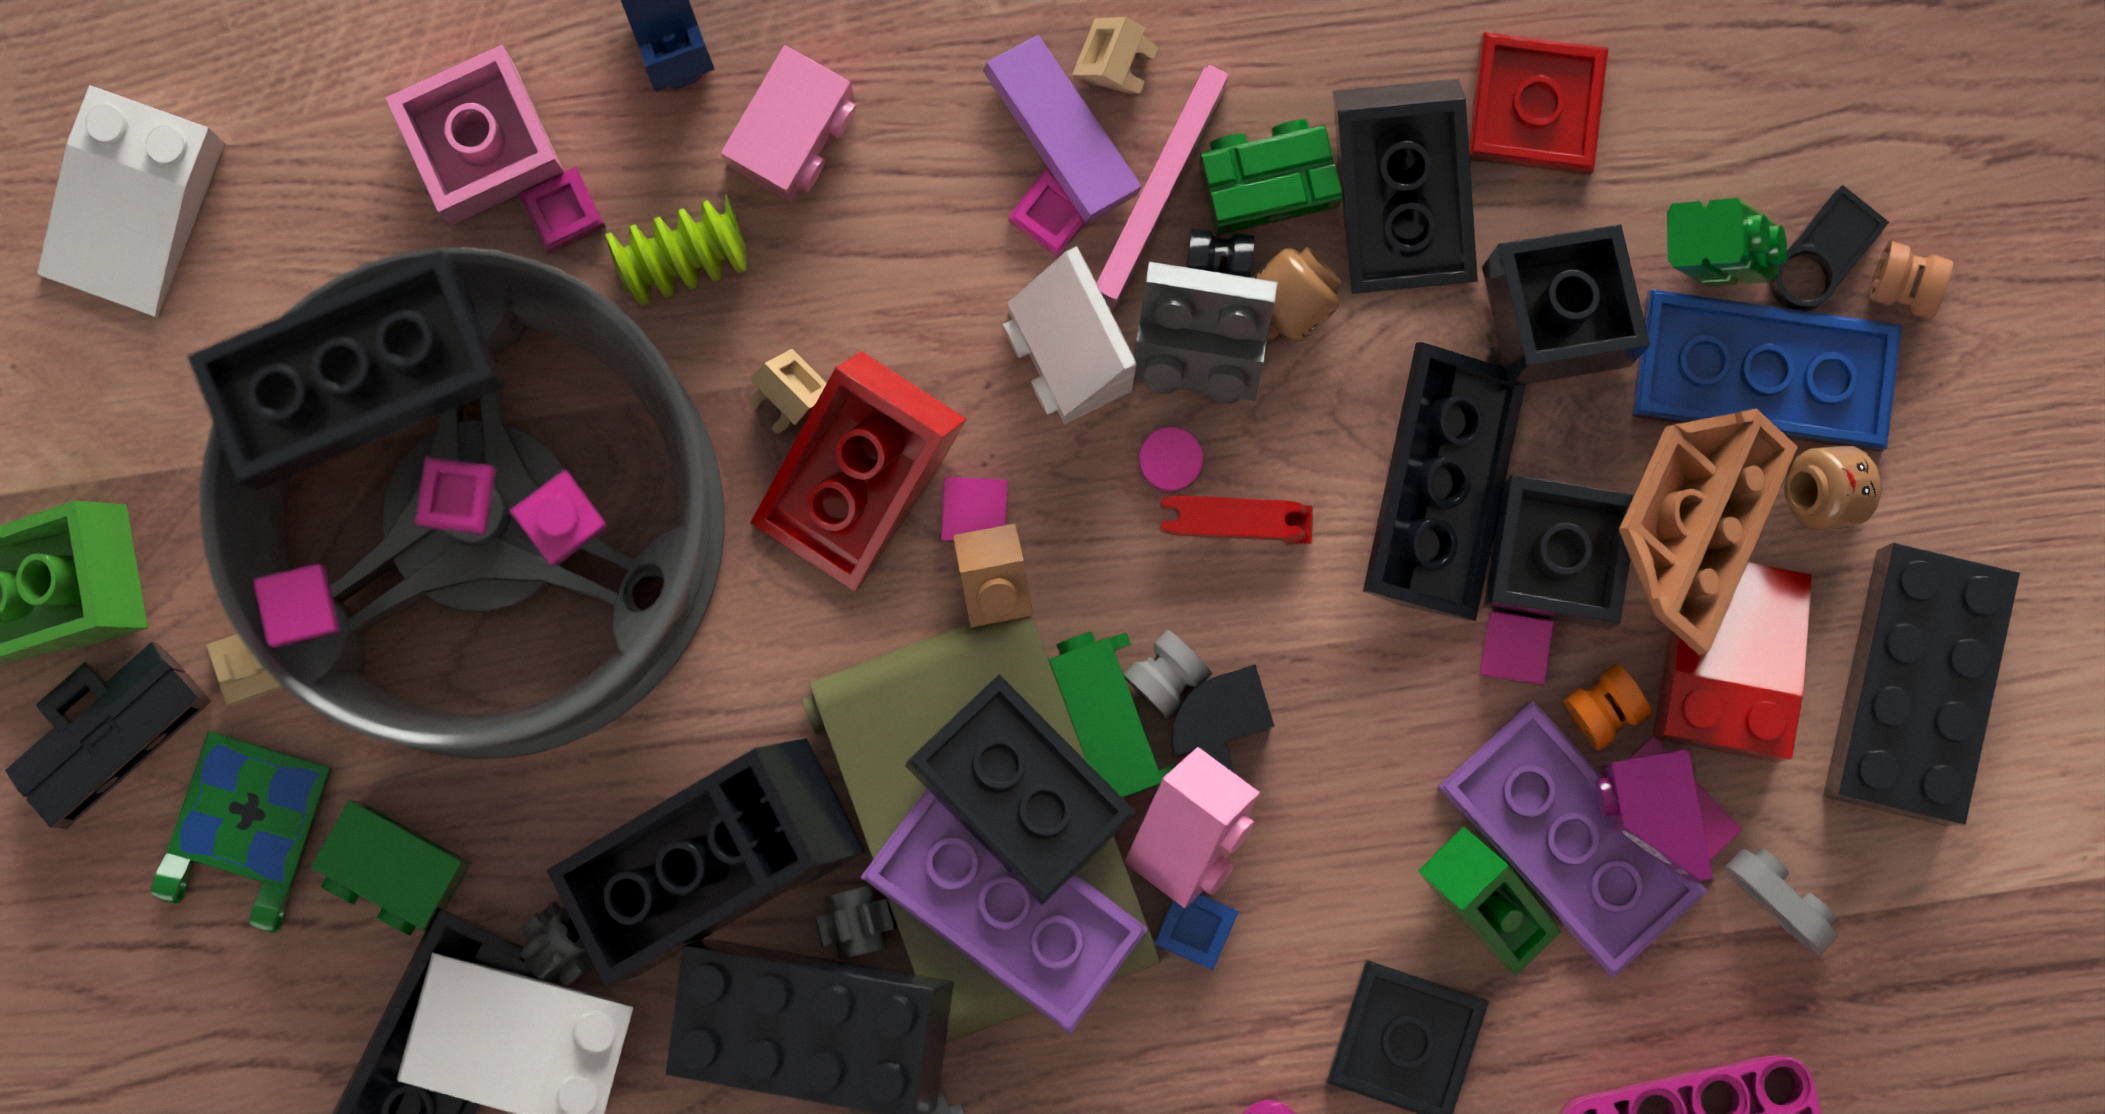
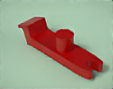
[1159,495,1313,544]

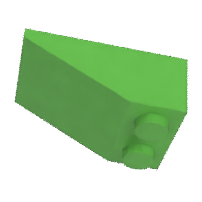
[0,500,148,664]

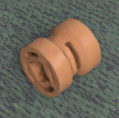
[1869,240,1953,320]

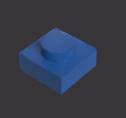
[1154,894,1239,970]

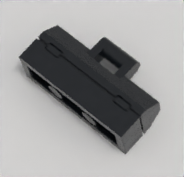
[5,642,212,829]

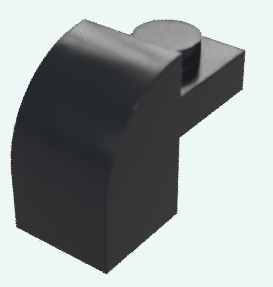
[1171,664,1274,774]

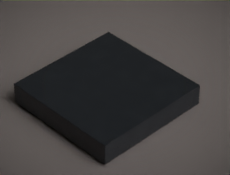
[1325,960,1489,1114]

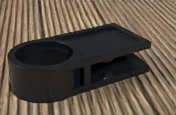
[1770,184,1889,311]

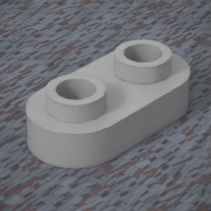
[1724,848,1838,956]

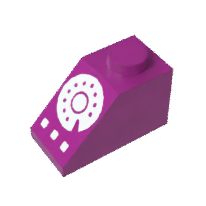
[1596,749,1713,881]

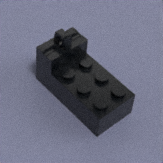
[547,738,865,986]

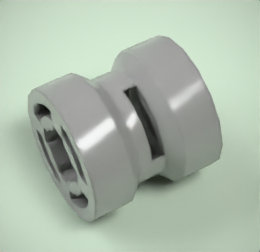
[1123,629,1212,720]

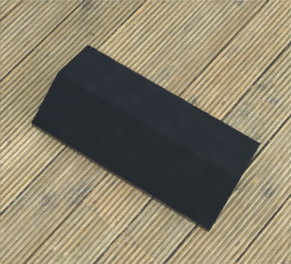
[1363,342,1526,621]
[332,908,541,1114]

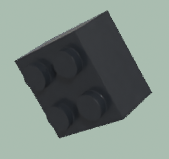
[1482,224,1650,387]
[1483,474,1634,629]

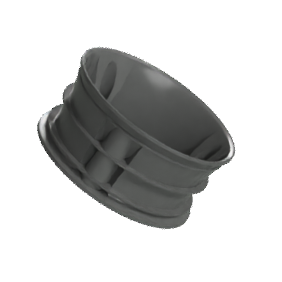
[200,248,725,759]

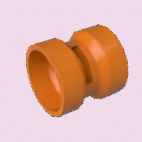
[1563,663,1653,751]

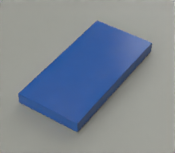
[1632,289,1902,452]

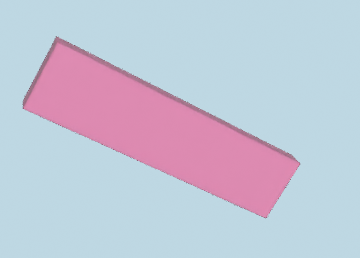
[1096,65,1229,310]

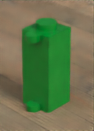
[1049,631,1176,799]

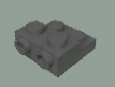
[1134,262,1277,404]

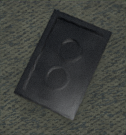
[905,674,1137,906]

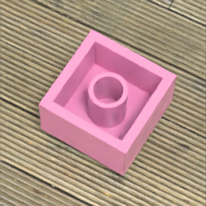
[386,45,564,226]

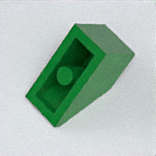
[1418,827,1561,976]

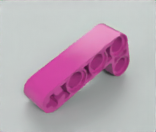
[1559,1055,1821,1114]

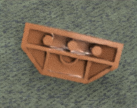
[1619,409,1798,655]

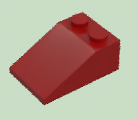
[750,351,967,592]
[1652,562,1812,762]

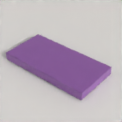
[1437,701,1707,978]
[861,789,1148,1034]

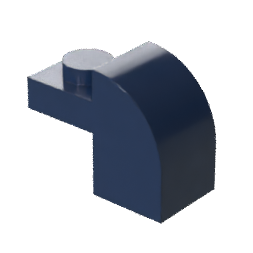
[621,0,715,91]

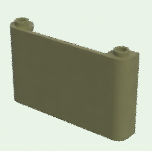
[802,616,1160,1043]

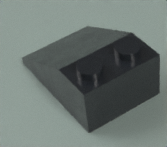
[1333,79,1478,294]

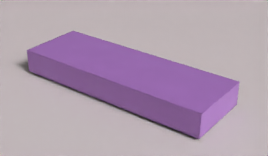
[983,35,1142,224]

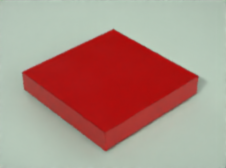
[1469,32,1609,175]

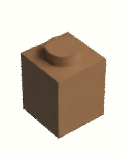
[953,523,1034,628]

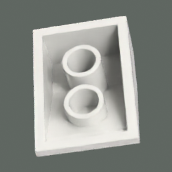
[37,85,225,318]
[1002,246,1136,425]
[397,953,633,1114]

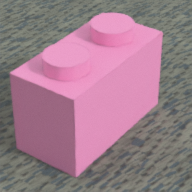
[721,45,857,202]
[1124,747,1260,909]

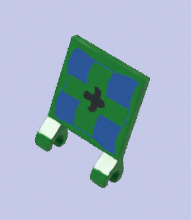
[151,731,332,933]

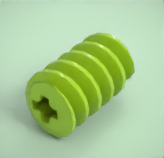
[605,194,747,306]

